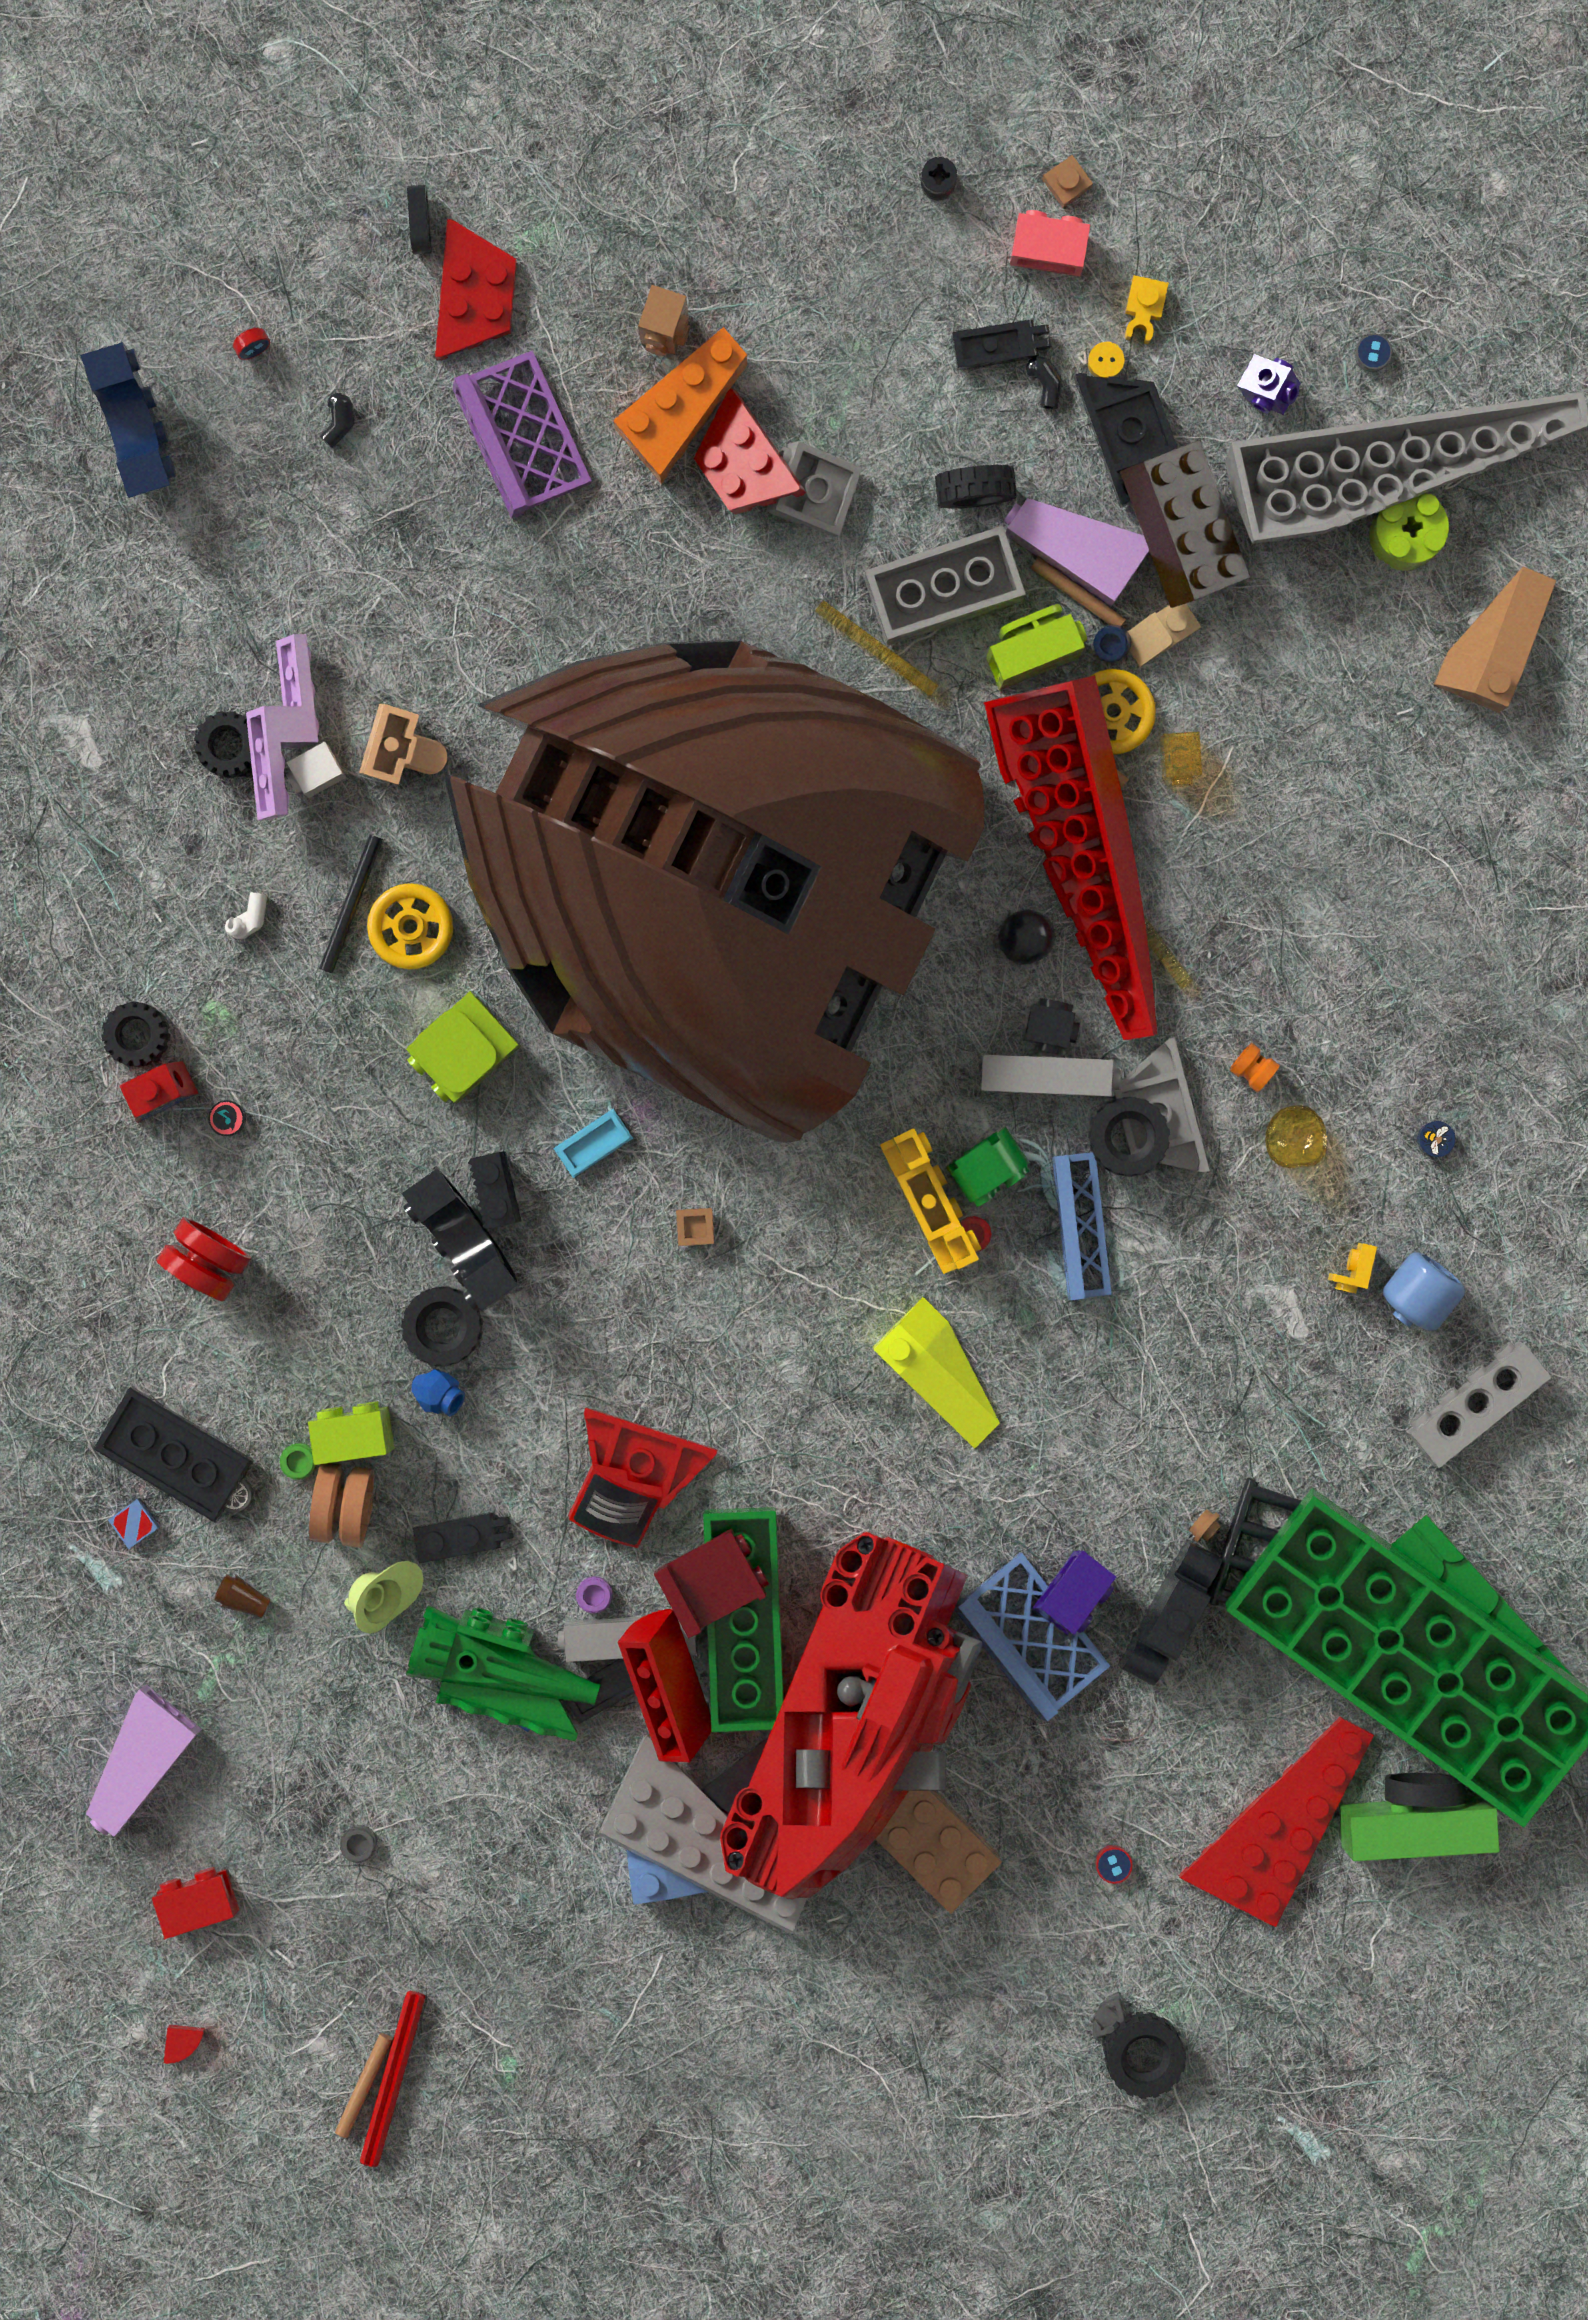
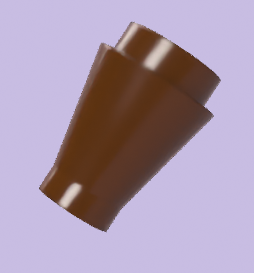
[213,1574,270,1618]

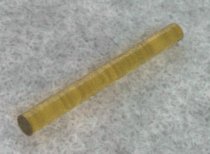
[815,600,939,697]
[1099,871,1193,989]

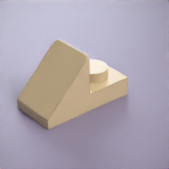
[1128,604,1201,668]

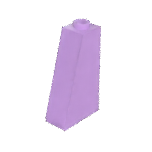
[1004,498,1149,607]
[86,1685,202,1837]

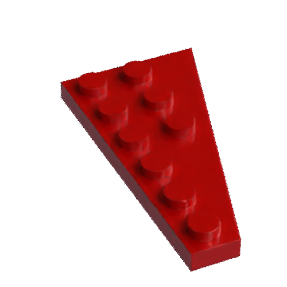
[1178,1717,1374,1927]

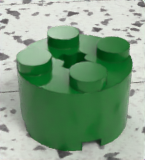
[946,1126,1030,1207]

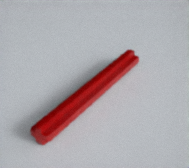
[360,1990,425,2167]

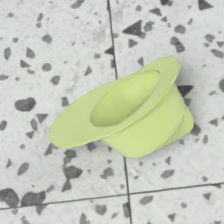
[344,1561,424,1634]

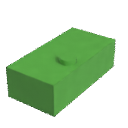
[1339,1796,1500,1861]

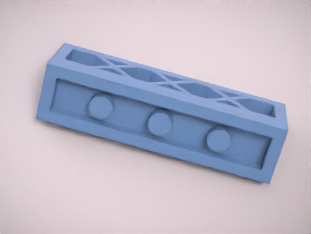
[1052,1152,1112,1300]

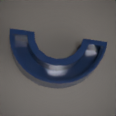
[80,342,177,498]

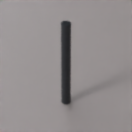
[319,834,383,974]

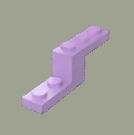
[246,634,319,820]

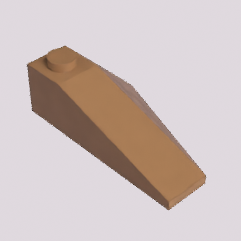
[1433,566,1556,713]

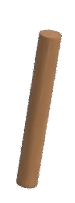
[1030,557,1126,626]
[335,2033,393,2138]

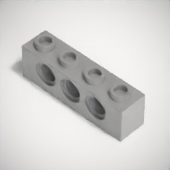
[1406,1342,1552,1468]

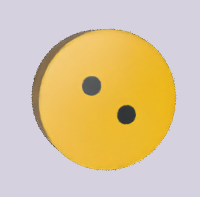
[1088,342,1125,378]

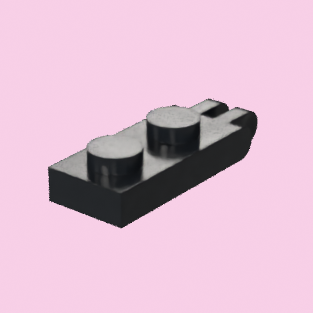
[952,320,1052,371]
[412,1512,514,1564]

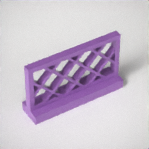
[452,350,591,519]

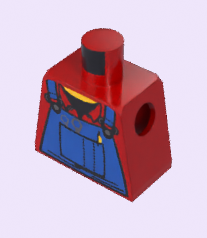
[119,1061,199,1123]

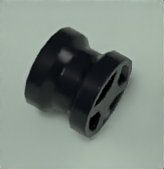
[920,157,957,201]

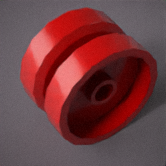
[156,1217,251,1302]

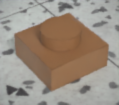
[1042,155,1093,208]
[676,1208,714,1246]

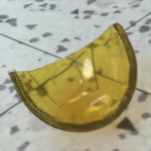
[1265,1105,1327,1168]

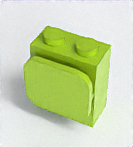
[986,604,1087,691]
[406,991,521,1104]

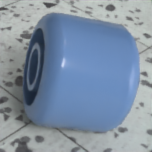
[1383,1252,1465,1331]

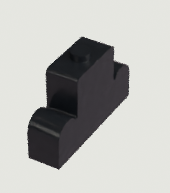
[1118,1538,1222,1686]

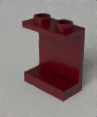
[654,1529,769,1639]

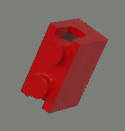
[152,1867,239,1939]

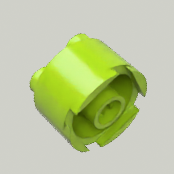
[1369,493,1449,571]

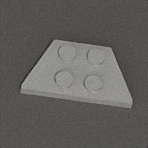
[1114,1037,1210,1173]

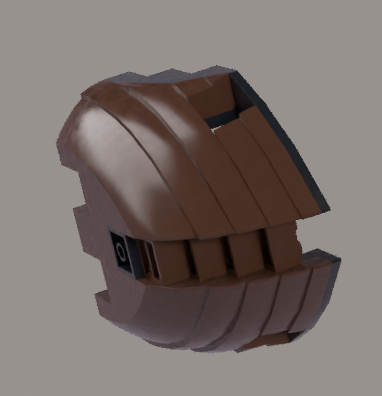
[444,640,985,1143]

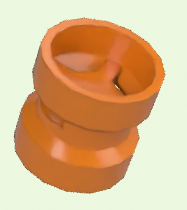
[1229,1043,1280,1093]

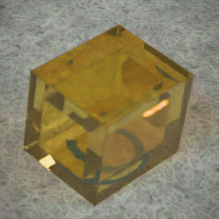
[1160,732,1202,787]

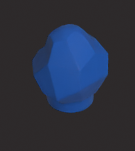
[412,1369,465,1417]

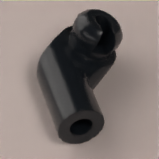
[1026,356,1062,409]
[320,393,354,449]

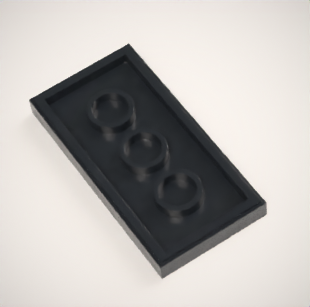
[93,1387,254,1523]

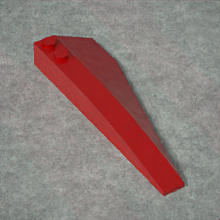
[984,675,1157,1040]

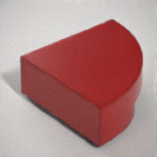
[164,2024,205,2064]

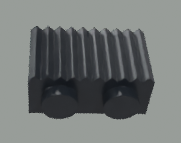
[468,1151,522,1229]

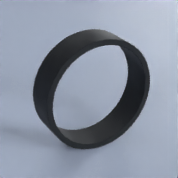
[1385,1773,1466,1807]

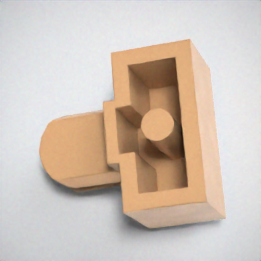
[359,704,447,785]

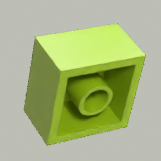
[308,1401,395,1465]

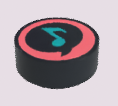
[208,1100,246,1136]

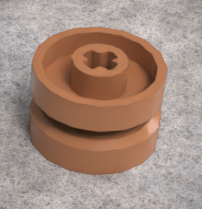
[309,1463,374,1548]

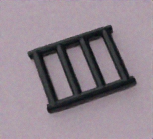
[1208,1478,1348,1606]

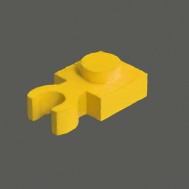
[1125,275,1169,344]

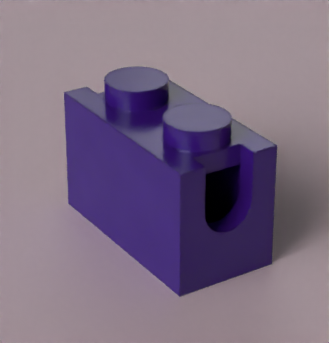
[1032,1550,1116,1635]

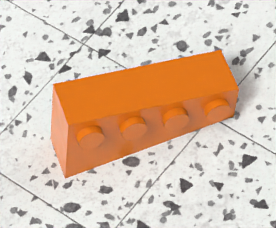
[613,327,748,484]

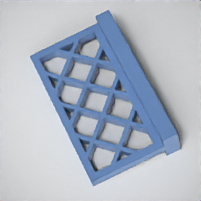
[954,1553,1110,1722]

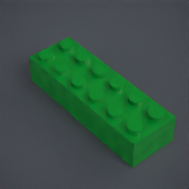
[703,1507,784,1732]

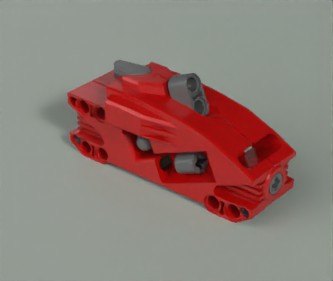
[720,1531,983,1900]

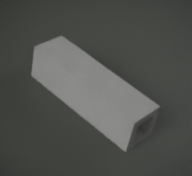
[981,1055,1122,1098]
[558,1616,697,1662]

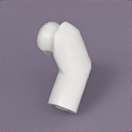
[225,892,268,939]

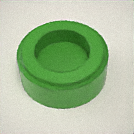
[280,1443,317,1480]

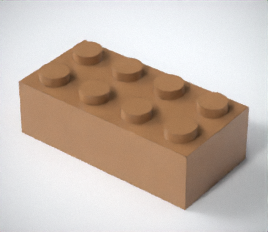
[875,1791,1002,1914]

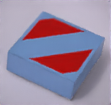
[108,1498,160,1549]

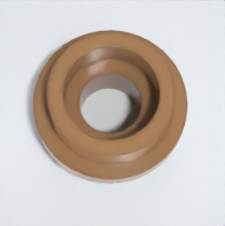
[1189,1509,1222,1543]

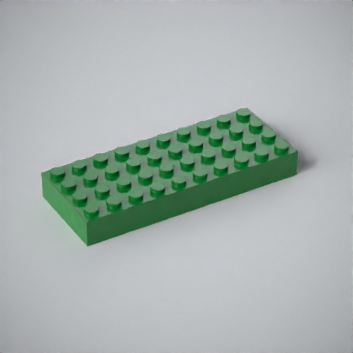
[1226,1487,1588,1828]

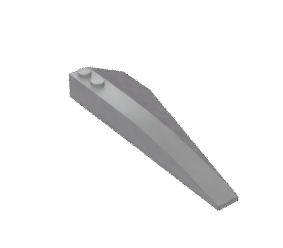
[1225,392,1588,544]

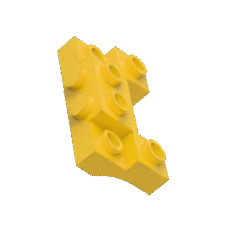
[880,1128,981,1274]

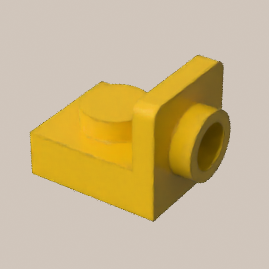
[1328,1243,1377,1294]

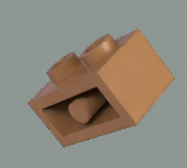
[638,285,690,356]

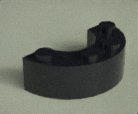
[401,1168,520,1312]

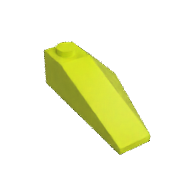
[872,1297,1000,1449]

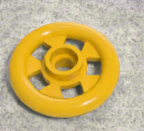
[1088,669,1156,755]
[367,883,453,970]

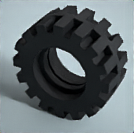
[194,711,252,778]
[101,1002,171,1067]

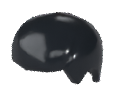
[998,909,1056,965]

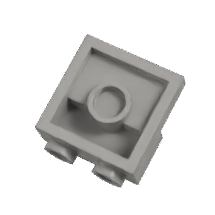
[766,441,862,537]

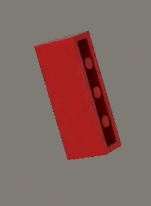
[617,1609,712,1763]

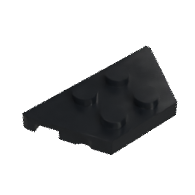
[1074,373,1177,508]

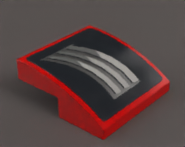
[568,1463,663,1548]

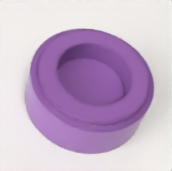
[576,1576,613,1613]

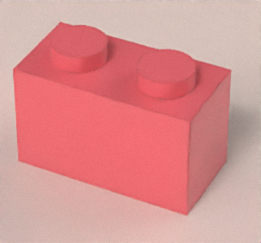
[1010,210,1090,277]

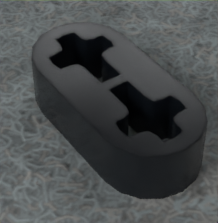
[407,185,432,255]

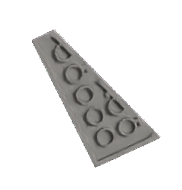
[598,1735,807,1933]

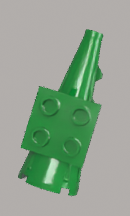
[406,1606,600,1742]

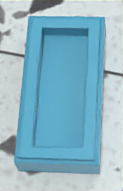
[553,1109,634,1178]

